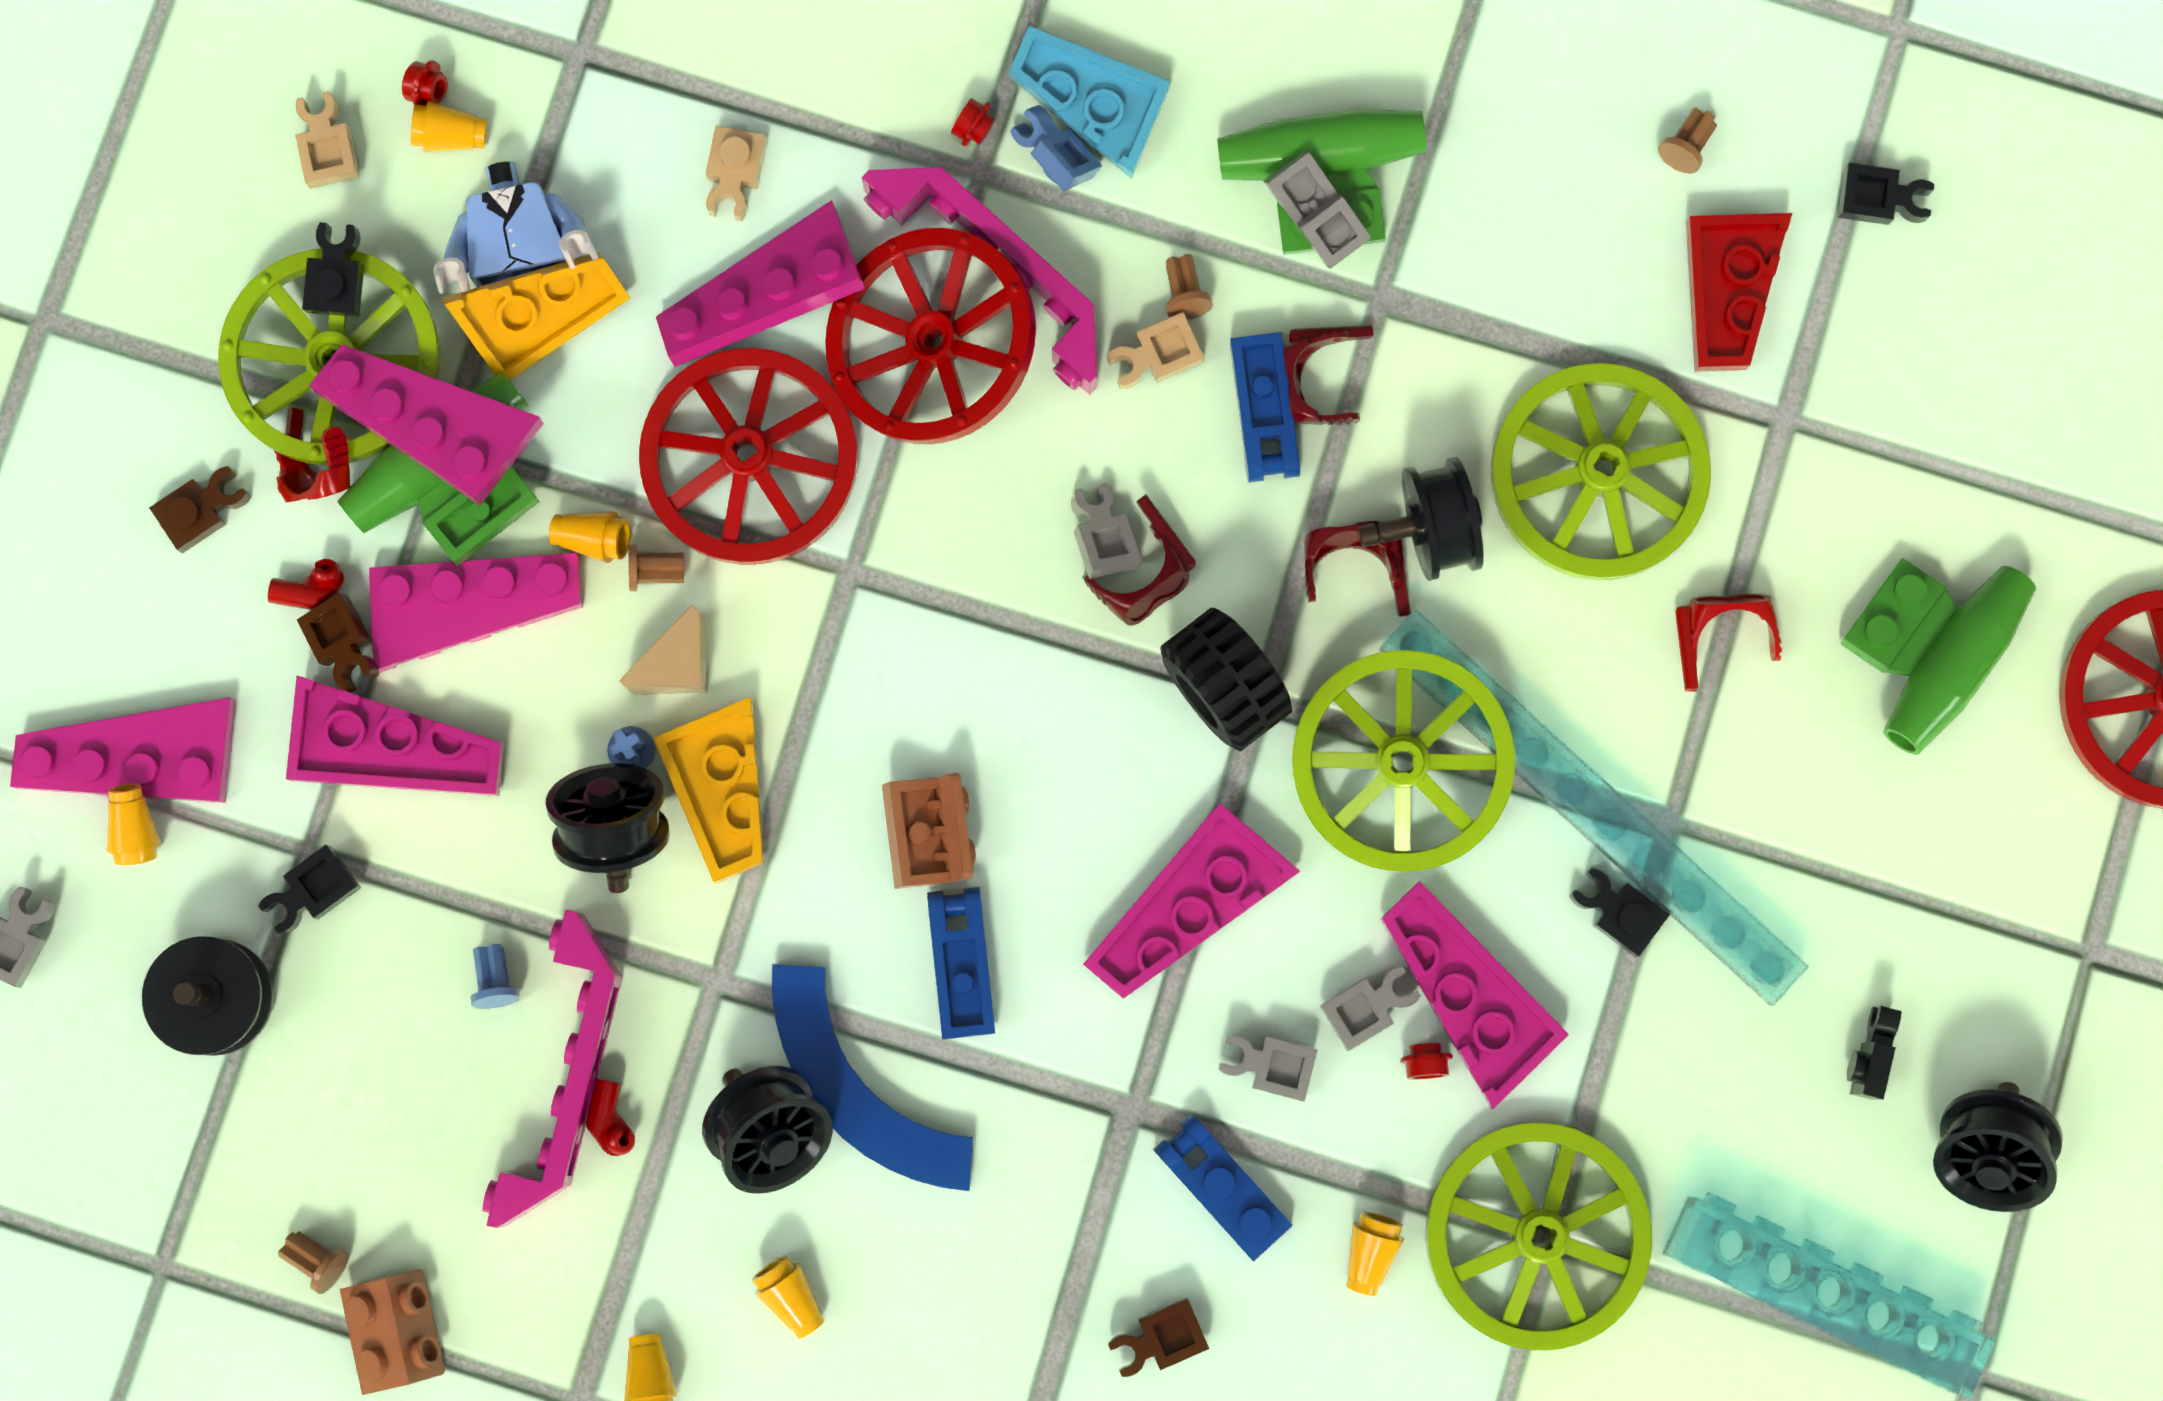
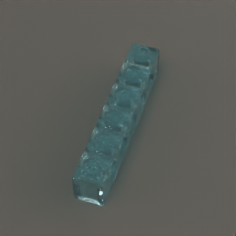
[1662,1192,1996,1400]

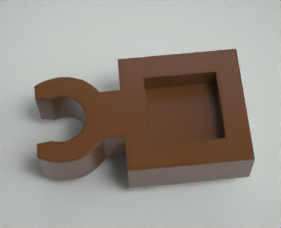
[149,466,251,554]
[297,593,379,693]
[1108,1297,1210,1377]

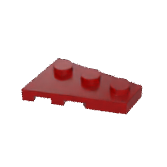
[1686,213,1792,372]

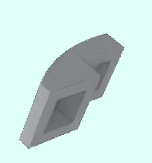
[1263,150,1371,269]

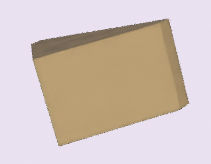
[619,605,707,695]

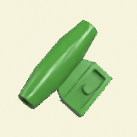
[1217,109,1426,255]
[337,372,540,566]
[1841,558,2036,755]

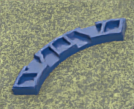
[772,964,974,1191]

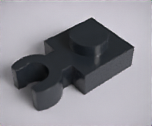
[1838,163,1935,225]
[302,222,364,317]
[258,844,361,934]
[1569,868,1670,958]
[1846,1006,1902,1100]

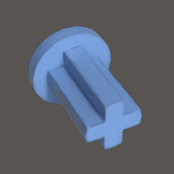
[607,726,655,768]
[470,944,520,1009]

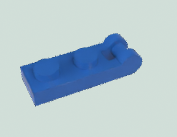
[1229,332,1300,483]
[927,886,996,1040]
[1152,1114,1293,1262]

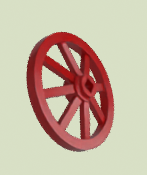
[825,228,1036,444]
[639,348,858,565]
[2059,590,2163,809]

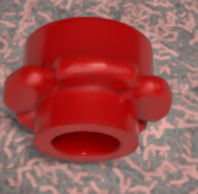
[402,60,448,106]
[951,98,995,147]
[1400,1043,1453,1080]

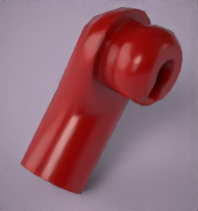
[267,559,344,610]
[586,1078,636,1156]

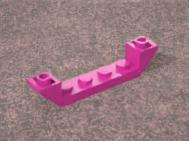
[861,167,1097,395]
[482,910,623,1228]

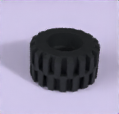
[1160,607,1292,751]

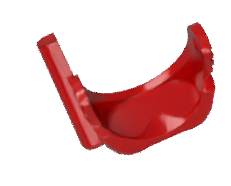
[274,407,350,503]
[1675,594,1782,692]

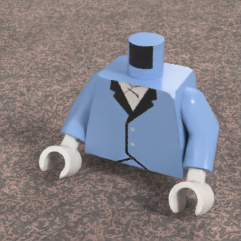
[433,162,598,294]

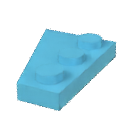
[1009,26,1171,179]

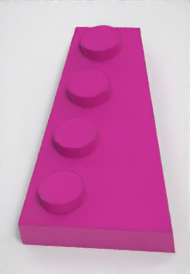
[656,200,865,367]
[309,344,544,506]
[369,553,583,673]
[286,675,504,796]
[10,697,236,803]
[1083,803,1300,999]
[1380,881,1569,1109]

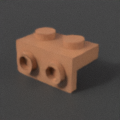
[882,773,976,889]
[339,1269,445,1395]

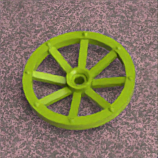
[218,248,441,465]
[1491,363,1711,580]
[1292,650,1515,872]
[1425,1123,1652,1351]

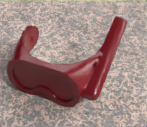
[1283,325,1374,425]
[1082,494,1196,626]
[1304,521,1411,617]

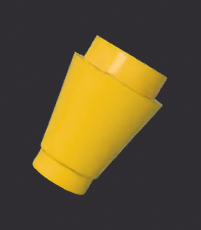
[411,101,487,152]
[549,511,631,563]
[106,784,161,865]
[1346,1211,1404,1296]
[752,1255,825,1339]
[624,1334,678,1401]

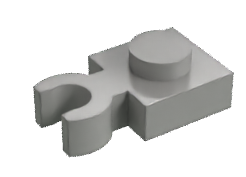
[1071,483,1142,579]
[0,887,56,988]
[1320,967,1421,1051]
[1218,1035,1318,1102]

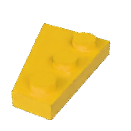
[441,252,630,380]
[653,697,764,884]

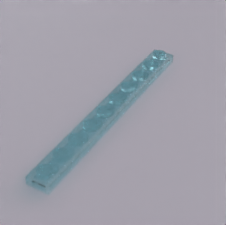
[1379,609,1809,1006]

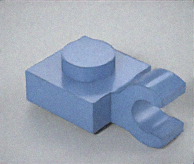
[1010,105,1102,192]

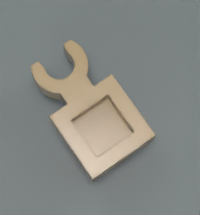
[295,91,360,189]
[705,125,767,222]
[1107,312,1204,389]

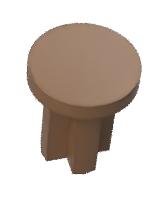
[1658,107,1717,174]
[1166,254,1213,320]
[628,545,684,592]
[278,1231,349,1294]

